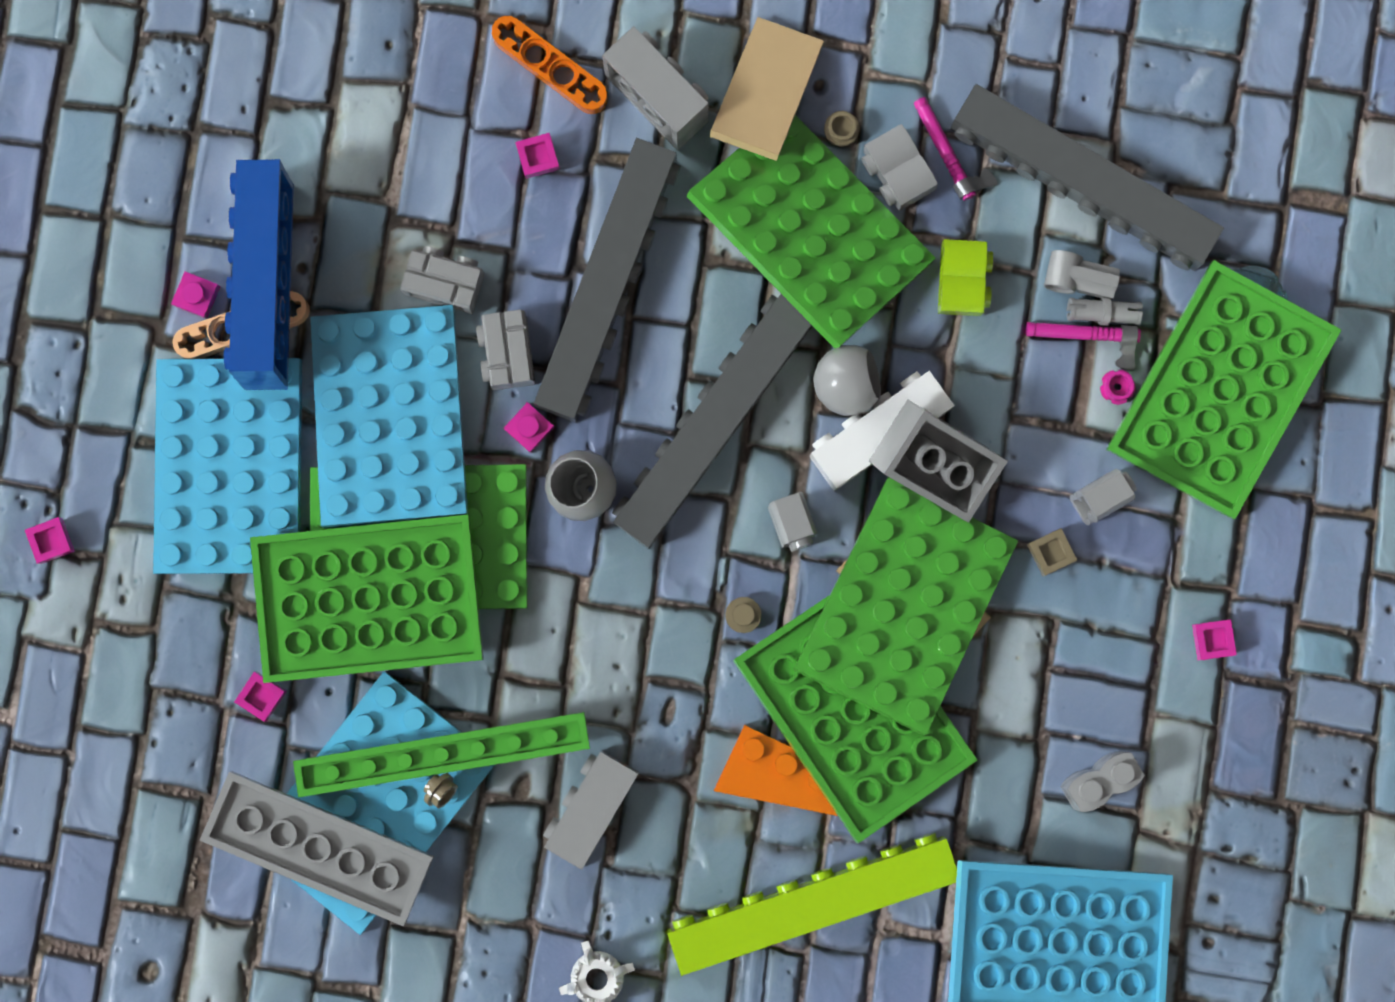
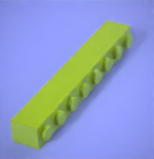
[667,832,957,976]

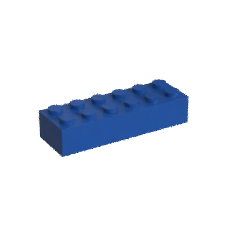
[224,159,294,390]

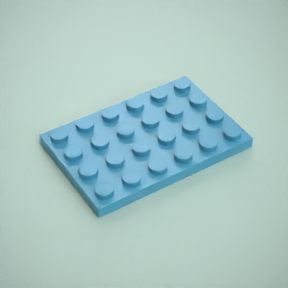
[310,305,468,529]
[153,358,302,574]
[287,671,495,935]
[948,860,1173,1002]

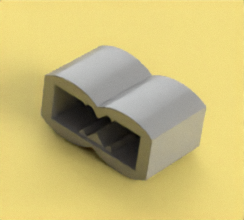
[861,124,938,211]
[1070,469,1137,525]
[767,492,818,552]
[1060,751,1145,812]

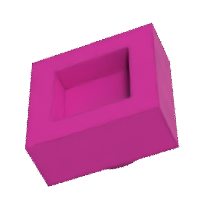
[515,132,560,179]
[171,272,220,319]
[503,402,555,453]
[25,517,75,564]
[1192,619,1237,660]
[234,671,287,722]

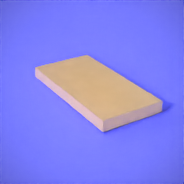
[710,17,824,161]

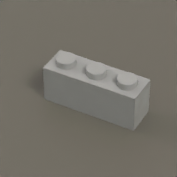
[543,751,639,870]

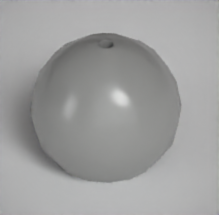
[813,345,881,416]
[545,450,617,521]

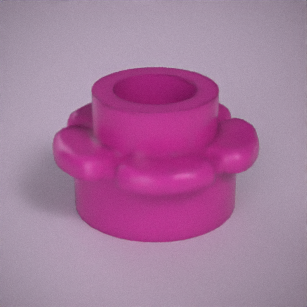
[1100,370,1136,405]

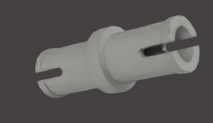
[1067,297,1143,326]

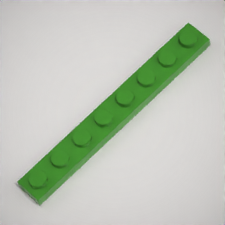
[293,712,590,798]

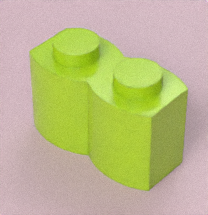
[938,239,993,316]

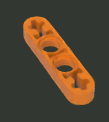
[492,16,608,114]

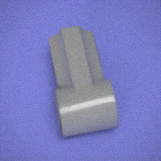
[1044,250,1120,300]

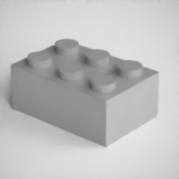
[602,26,709,151]
[869,399,1008,523]

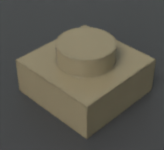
[1027,528,1077,576]

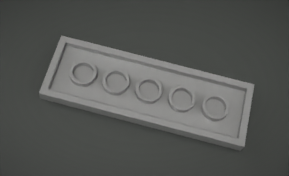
[200,771,434,926]

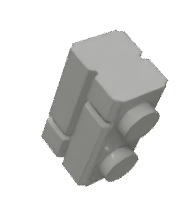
[400,246,484,314]
[476,310,536,390]

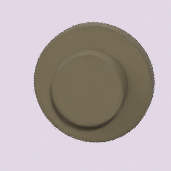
[824,111,860,147]
[725,597,762,633]
[424,773,458,809]

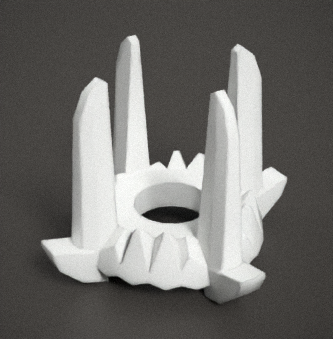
[559,940,635,1002]

